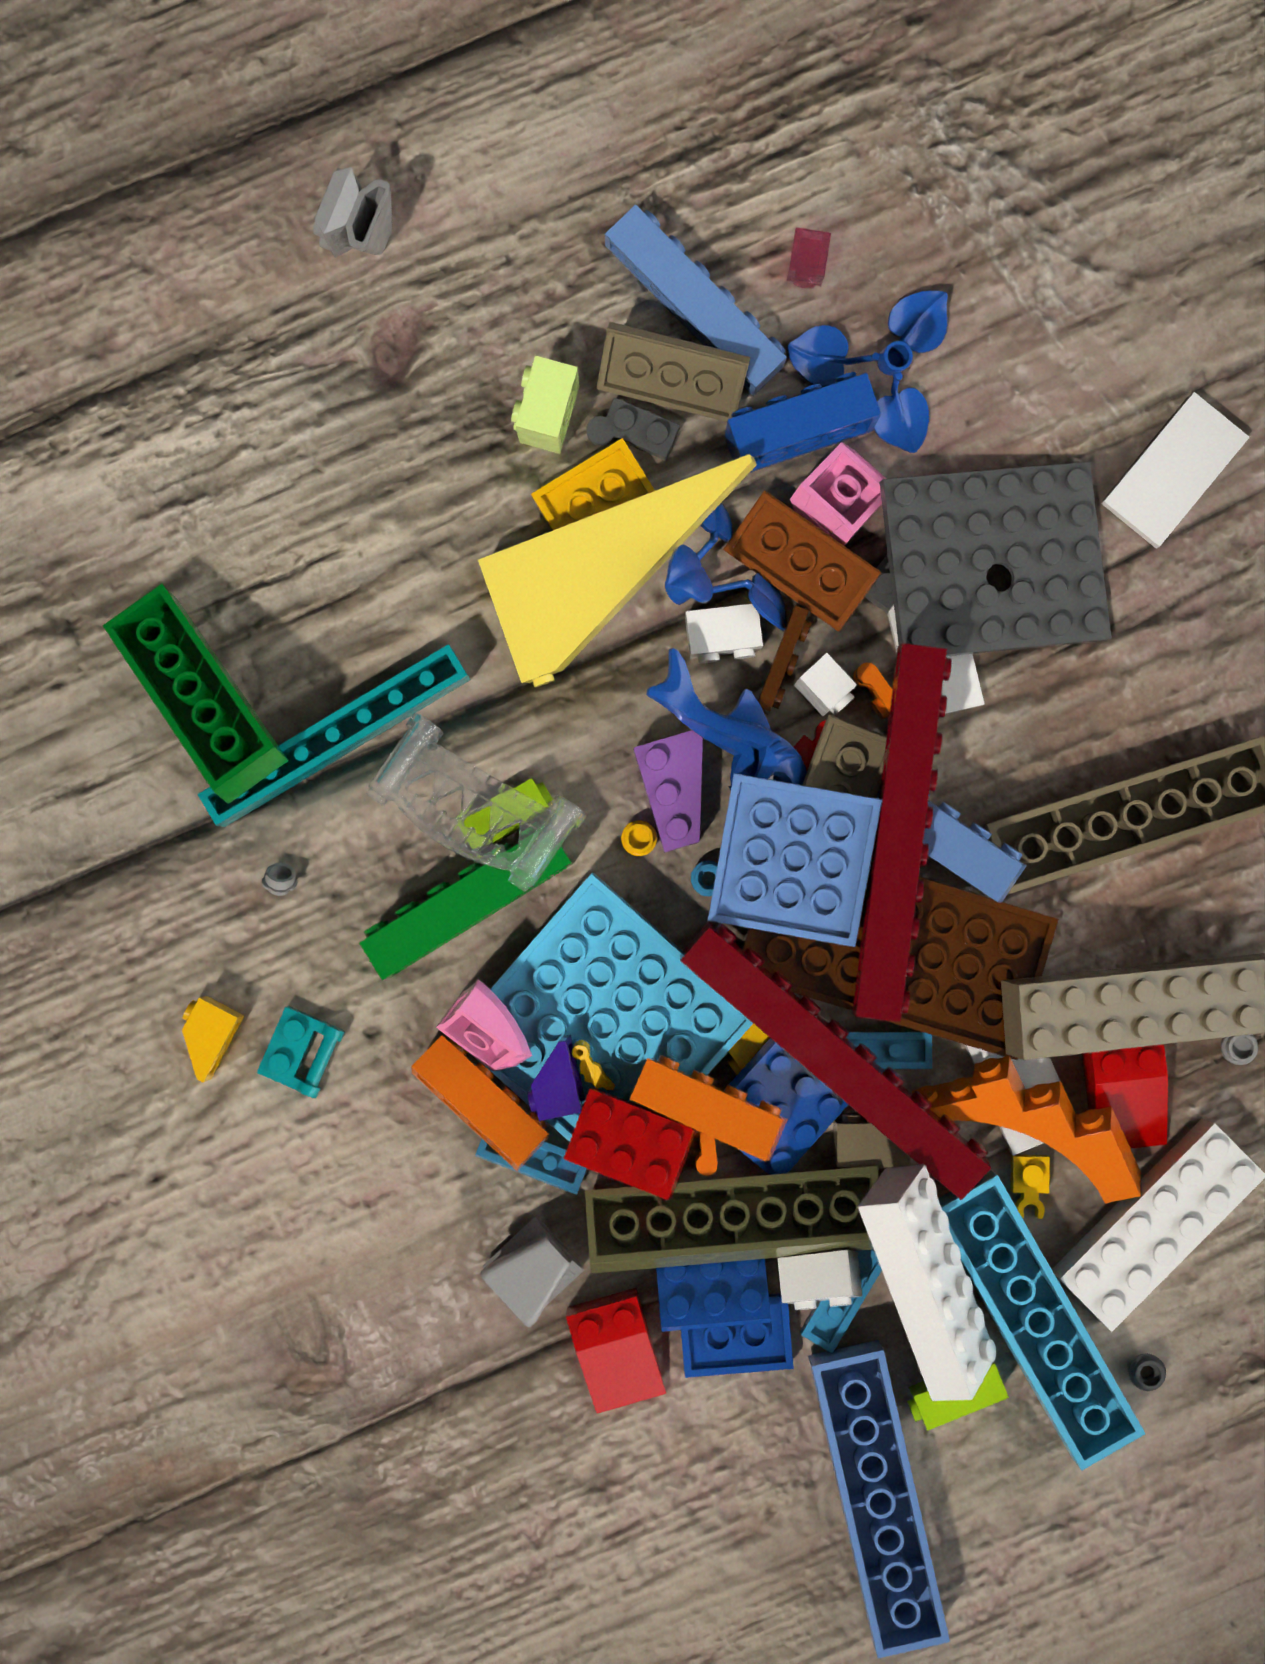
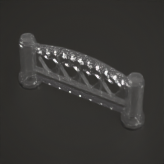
[366,713,587,892]

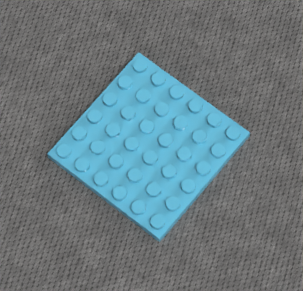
[477,873,753,1180]

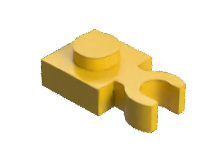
[1010,1155,1050,1219]

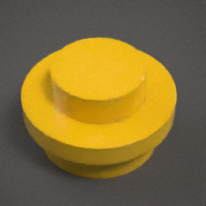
[621,820,657,856]

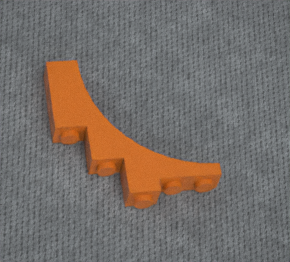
[912,1055,1141,1203]

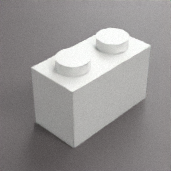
[685,604,763,663]
[794,653,857,716]
[777,1250,863,1310]

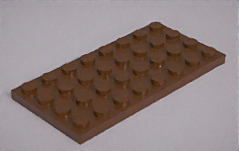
[742,863,1059,1060]

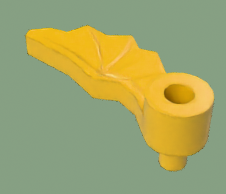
[572,1040,615,1090]

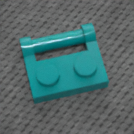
[257,1006,345,1098]

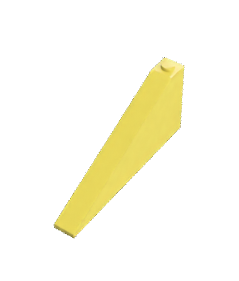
[478,454,756,687]

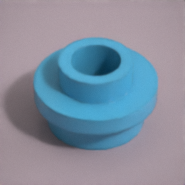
[691,861,718,897]

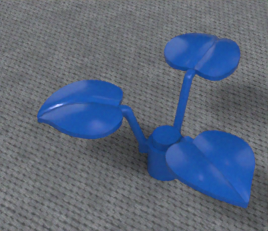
[787,291,948,453]
[665,503,787,631]

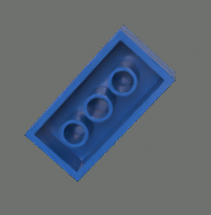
[724,372,881,473]

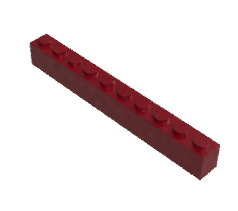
[852,643,952,1022]
[680,921,991,1201]

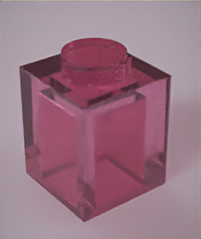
[786,227,831,289]

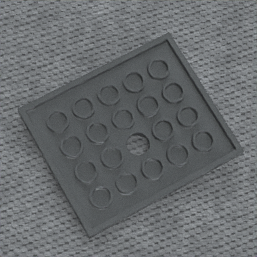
[879,462,1112,656]

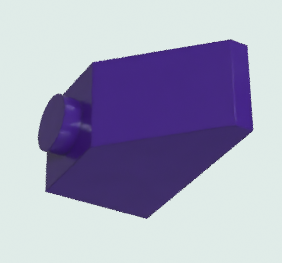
[528,1034,585,1121]

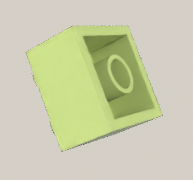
[511,355,580,454]

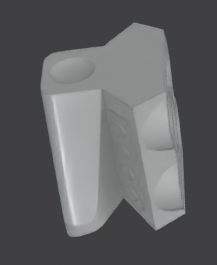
[313,167,392,258]
[480,1217,584,1327]

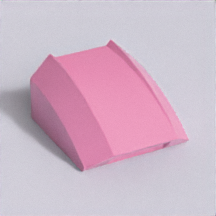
[790,442,887,546]
[436,979,532,1071]

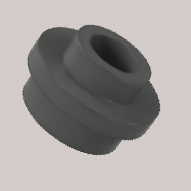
[1129,1353,1166,1391]

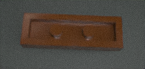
[758,606,812,715]

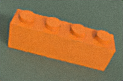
[411,1035,549,1172]
[630,1055,788,1162]

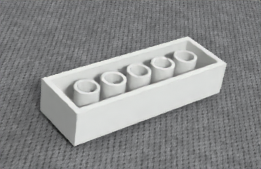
[1052,1118,1265,1332]
[858,1164,996,1401]

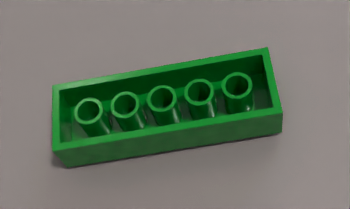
[102,583,289,804]
[359,823,573,980]

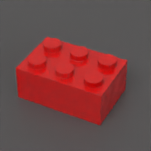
[563,1088,697,1200]

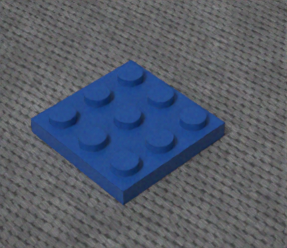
[724,1038,849,1175]

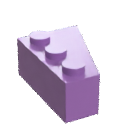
[633,730,703,853]

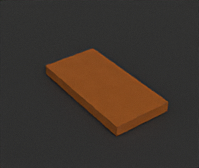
[723,490,882,632]

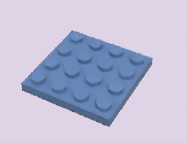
[708,773,882,947]

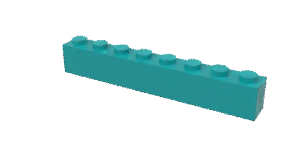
[197,644,471,827]

